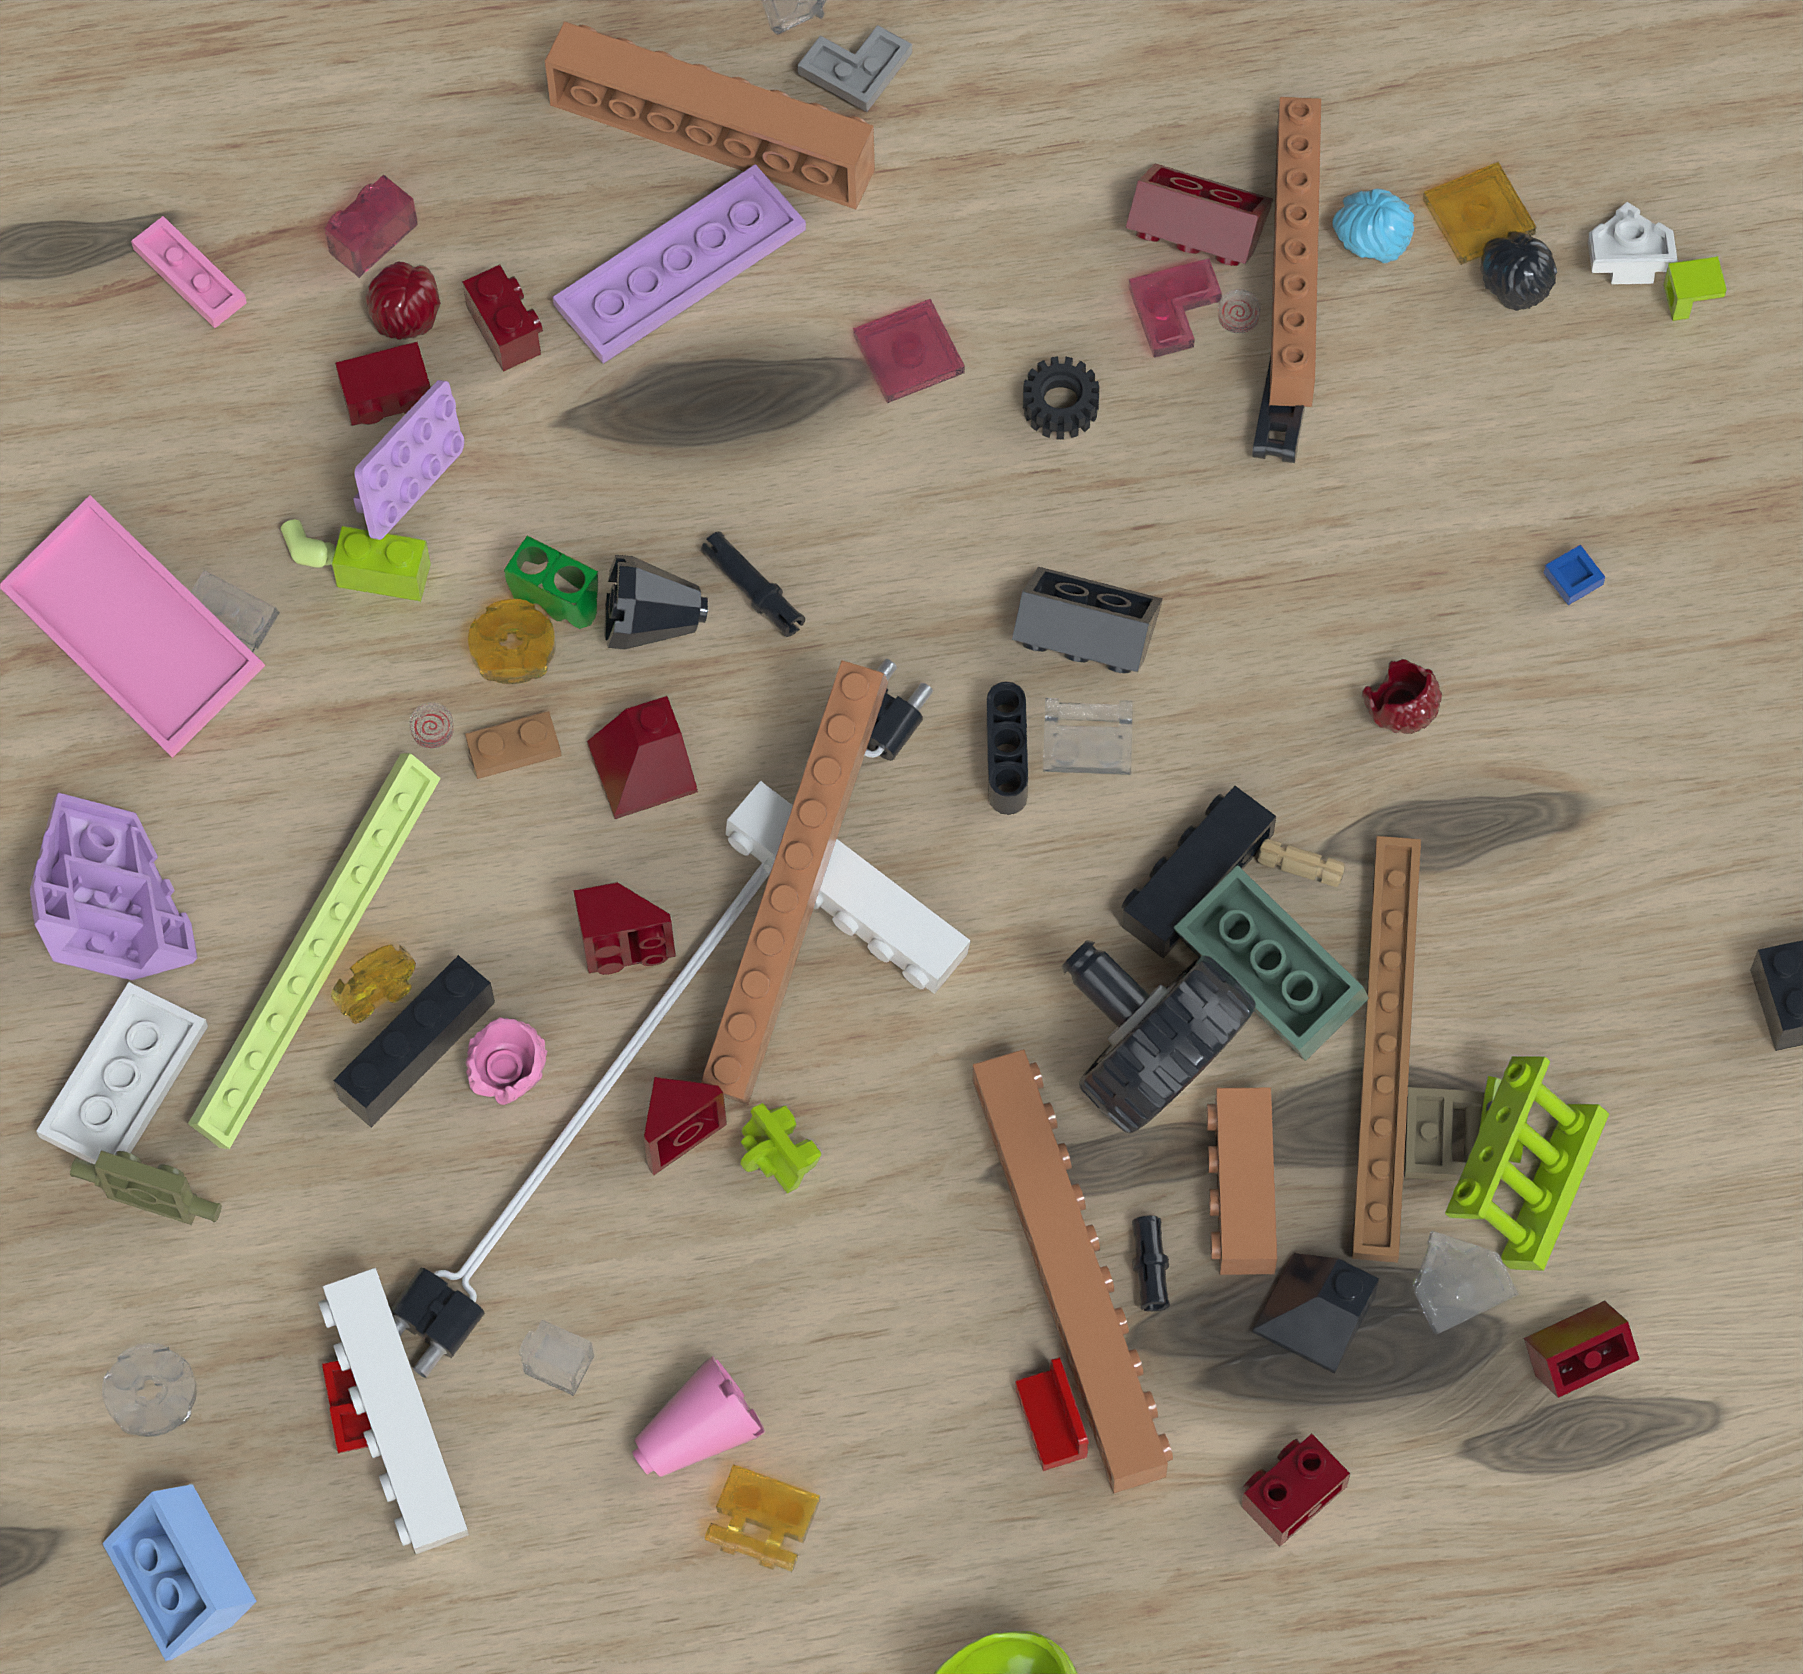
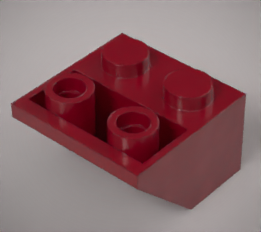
[573,882,676,975]

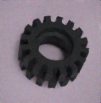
[1023,356,1100,440]

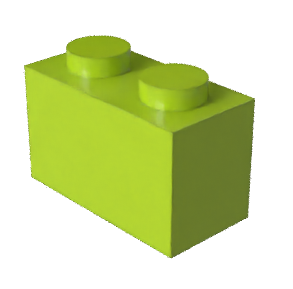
[332,526,431,602]

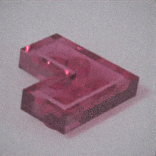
[1128,258,1222,358]

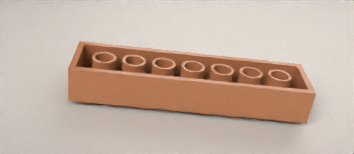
[545,21,875,210]

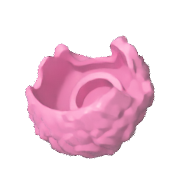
[465,1017,548,1105]

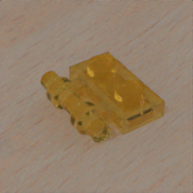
[705,1464,820,1572]

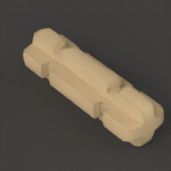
[1258,839,1345,887]

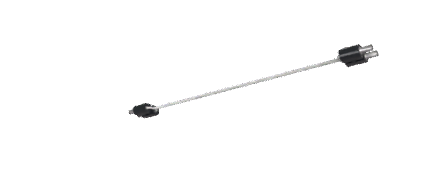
[390,659,933,1378]

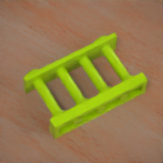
[1445,1056,1609,1271]

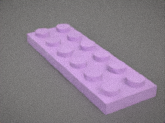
[553,164,806,364]

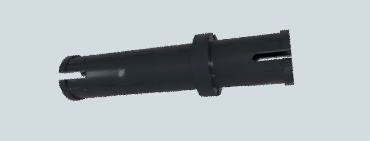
[701,531,806,637]

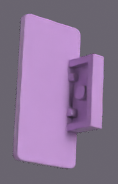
[353,380,464,540]

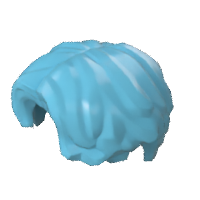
[1332,188,1414,263]

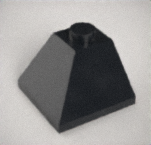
[1253,1253,1379,1374]

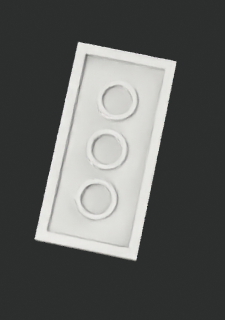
[36,982,208,1164]

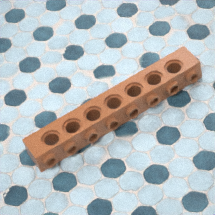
[1269,97,1321,407]

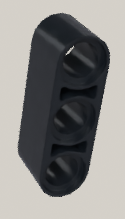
[986,681,1028,815]

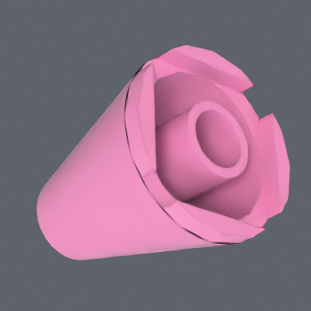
[632,1356,766,1477]

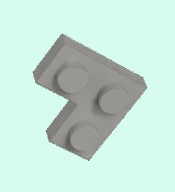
[798,25,912,112]

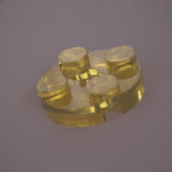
[468,599,556,684]
[331,944,416,1024]

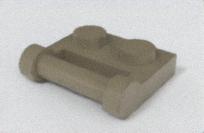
[1404,1087,1485,1181]

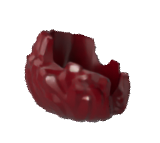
[365,261,441,340]
[1362,659,1442,734]

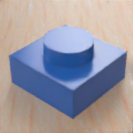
[1543,544,1605,605]

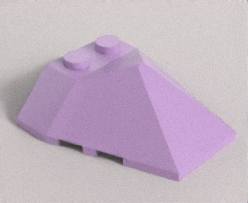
[30,793,197,980]

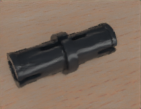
[1132,1215,1170,1312]

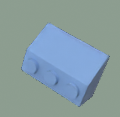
[102,1484,257,1661]

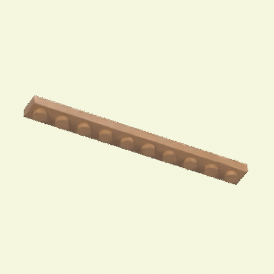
[1352,836,1421,1263]

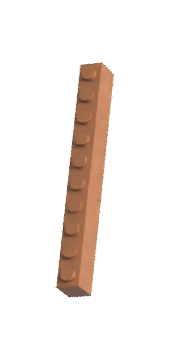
[701,660,888,1105]
[972,1049,1173,1494]

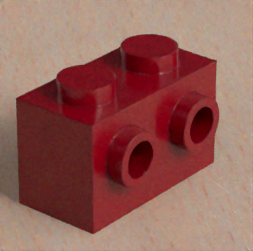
[462,264,543,372]
[335,341,431,426]
[1523,1300,1640,1398]
[1241,1433,1350,1547]

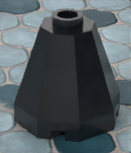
[604,554,708,650]

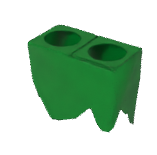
[504,535,598,629]

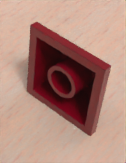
[587,696,698,819]

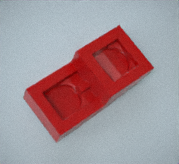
[322,1361,372,1454]

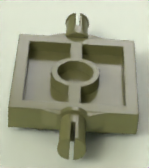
[70,1150,222,1225]

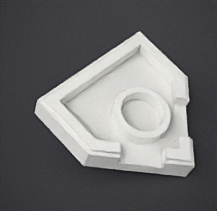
[1588,202,1678,284]

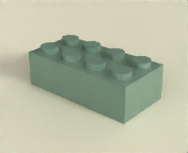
[1174,865,1369,1061]

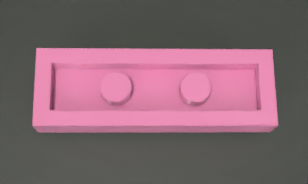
[131,216,247,328]

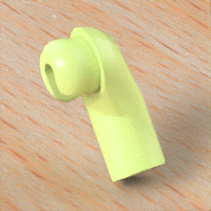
[281,519,336,568]

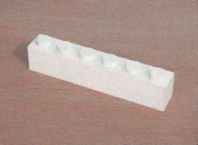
[726,781,970,994]
[318,1268,469,1554]

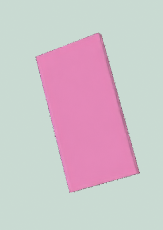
[0,495,265,758]

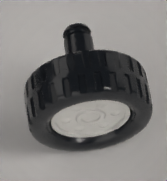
[1062,940,1256,1133]

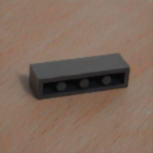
[1121,786,1276,959]
[333,955,495,1128]

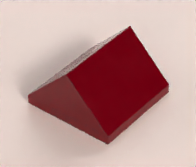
[644,1077,727,1175]

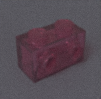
[324,174,418,278]

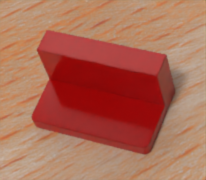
[1015,1357,1089,1471]

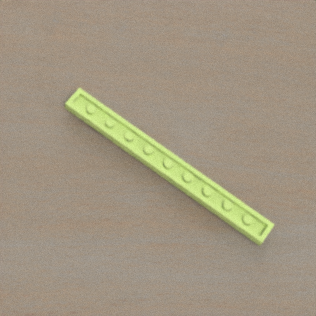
[188,753,441,1149]

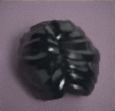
[1480,231,1558,311]

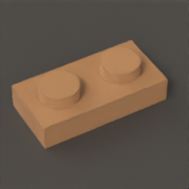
[465,711,562,779]

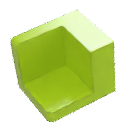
[1663,256,1727,321]

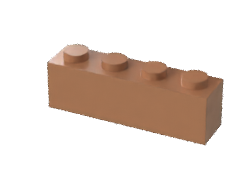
[1206,1087,1277,1275]

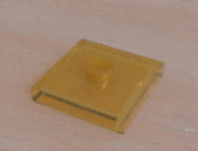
[1423,162,1537,265]

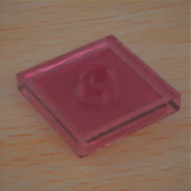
[853,299,965,403]

